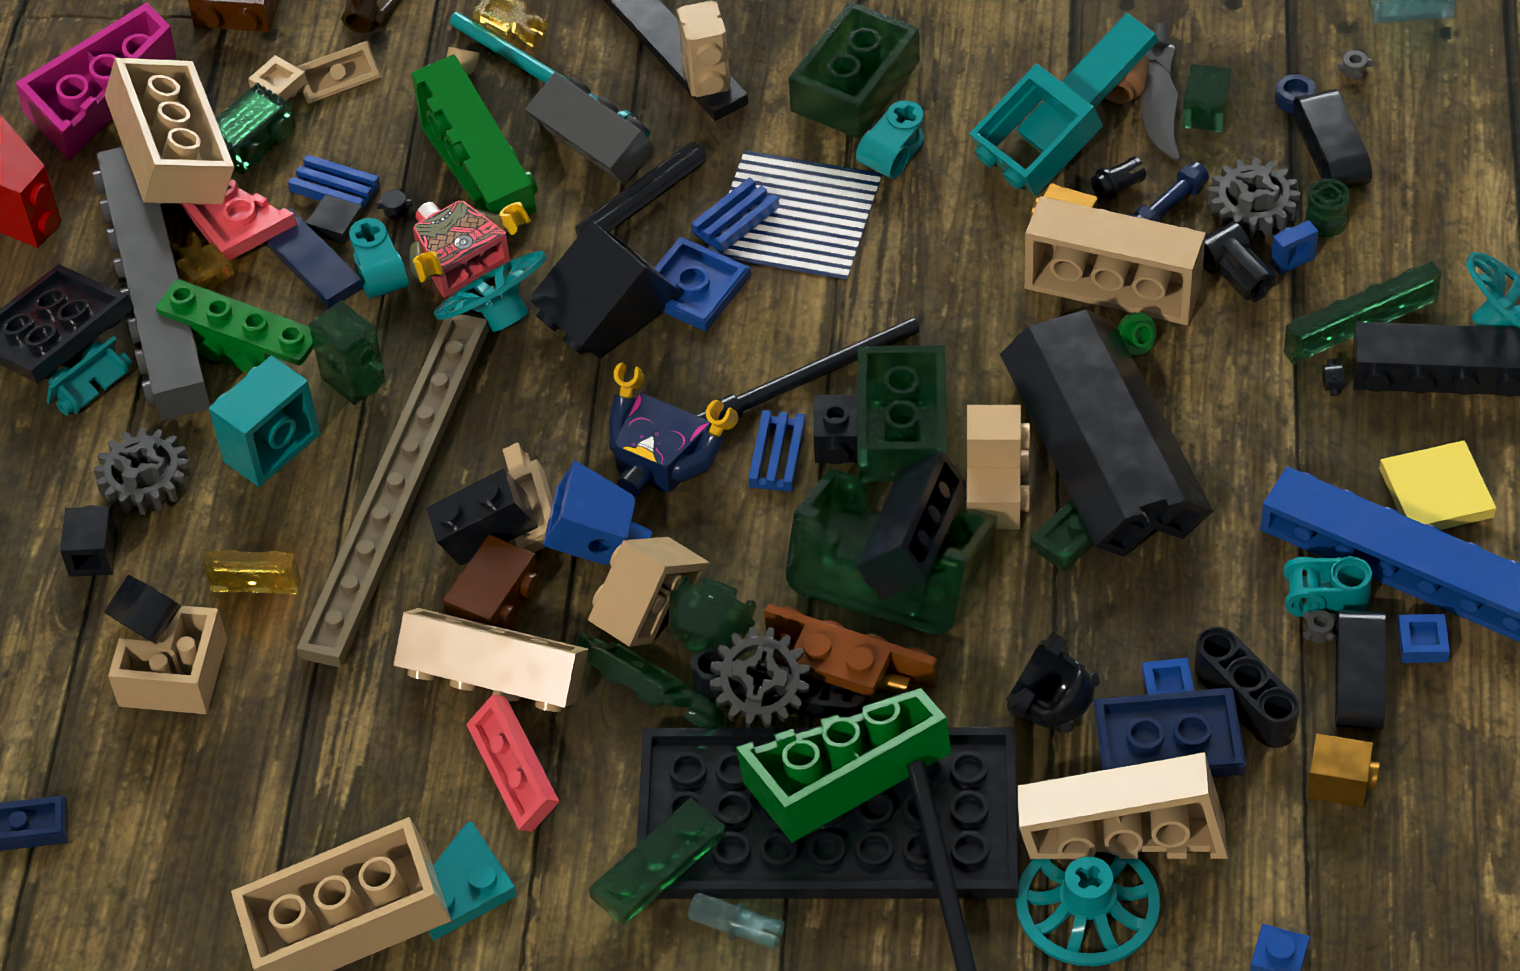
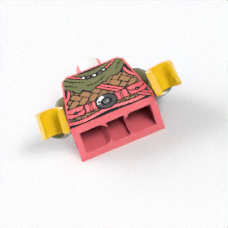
[409,201,531,298]

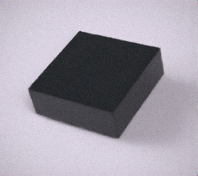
[306,194,363,244]

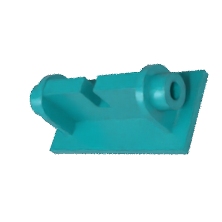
[46,336,132,416]

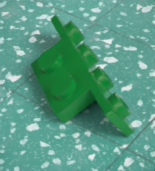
[156,279,321,374]

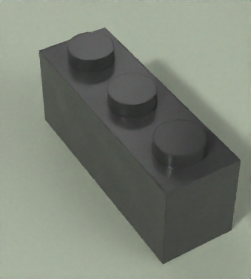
[525,72,655,185]

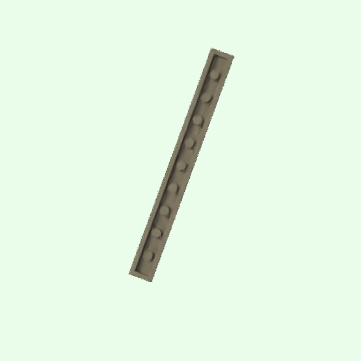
[297,314,489,668]

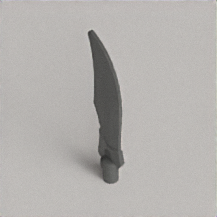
[1141,23,1180,162]

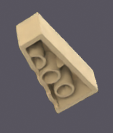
[1018,752,1228,859]

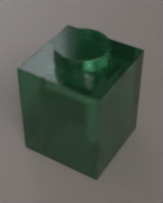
[1182,64,1232,132]

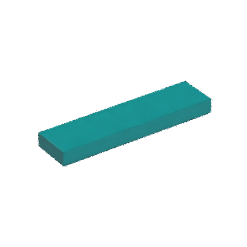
[1016,13,1159,153]

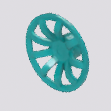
[434,251,547,332]
[1466,252,1520,328]
[1015,852,1160,966]

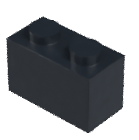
[427,468,537,566]

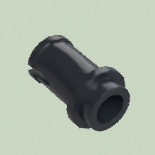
[1091,156,1146,200]

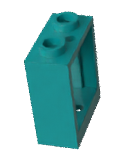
[969,63,1103,196]

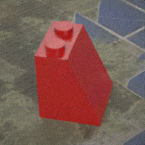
[0,114,62,248]

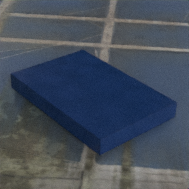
[1093,688,1246,778]

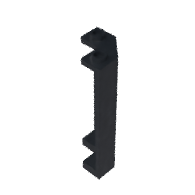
[1000,309,1214,557]

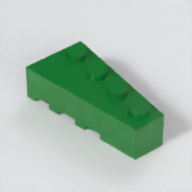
[411,54,538,215]
[736,688,951,843]

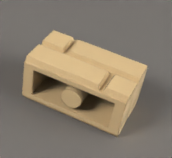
[677,0,731,97]

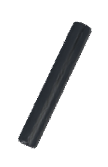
[575,142,706,237]

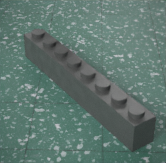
[93,147,210,421]

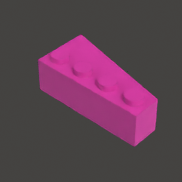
[16,2,176,161]

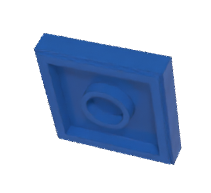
[654,237,751,332]

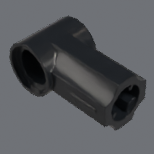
[1203,222,1276,303]

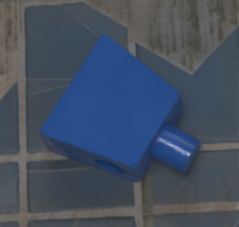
[543,461,652,565]

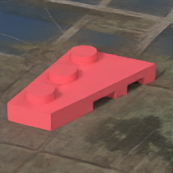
[178,179,297,263]

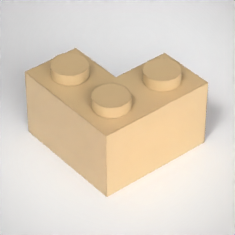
[967,405,1030,529]
[588,537,710,647]
[108,606,227,714]

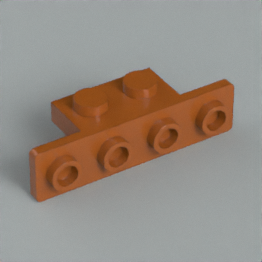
[764,604,938,698]

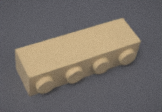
[394,608,589,712]

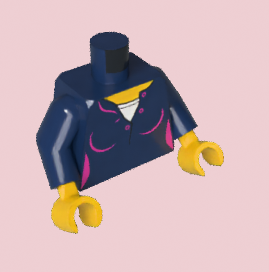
[609,363,738,497]

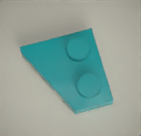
[427,821,517,941]

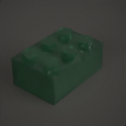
[788,1,920,139]
[857,345,946,482]

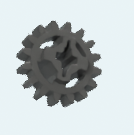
[1208,158,1300,238]
[94,428,191,515]
[710,627,810,728]

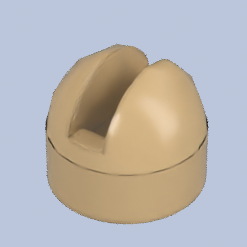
[447,47,480,75]

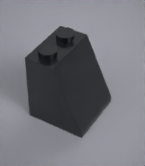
[528,220,683,359]

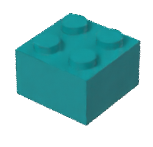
[209,355,321,487]

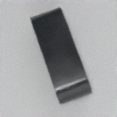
[1293,89,1372,192]
[104,574,181,644]
[1335,610,1386,730]
[1194,626,1299,748]

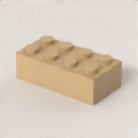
[104,58,234,204]
[1024,196,1206,326]
[231,817,451,971]

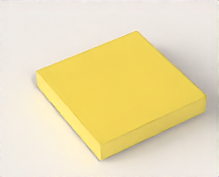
[1379,440,1496,530]

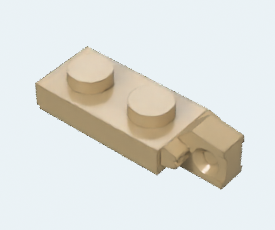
[502,442,553,553]

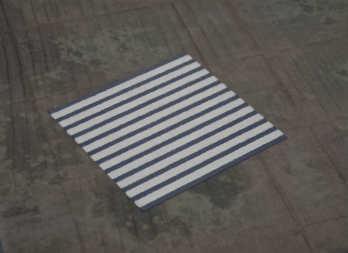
[708,150,882,280]

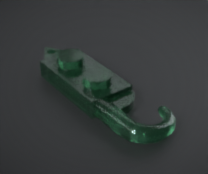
[577,633,726,730]

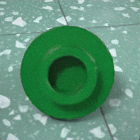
[1117,312,1156,355]

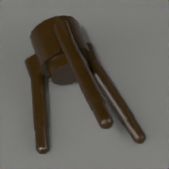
[341,0,400,33]

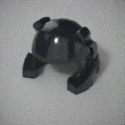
[1006,632,1100,733]

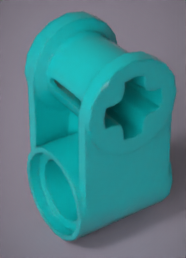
[856,100,924,179]
[349,218,409,300]
[1283,556,1372,617]

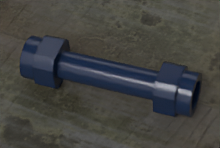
[1133,162,1209,222]

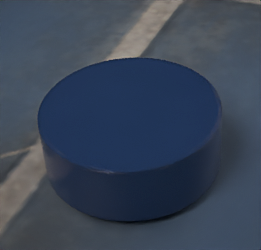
[1275,74,1316,113]

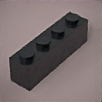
[1352,322,1520,397]
[857,449,967,601]

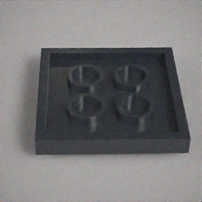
[0,264,134,384]

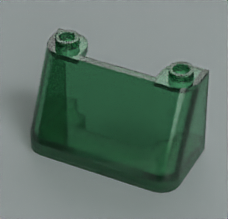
[785,469,998,635]

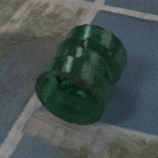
[1305,179,1350,237]

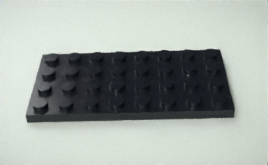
[634,727,1018,899]

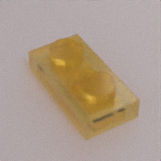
[203,550,301,594]

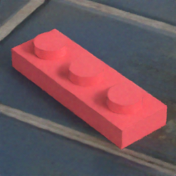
[466,694,560,832]

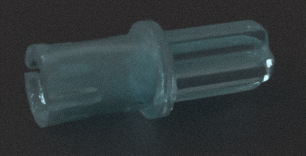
[688,893,785,951]

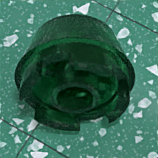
[669,576,757,654]

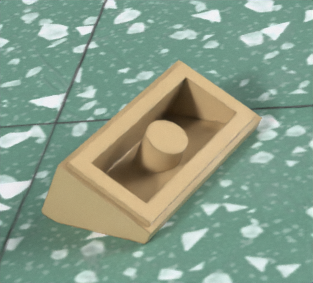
[295,41,382,105]

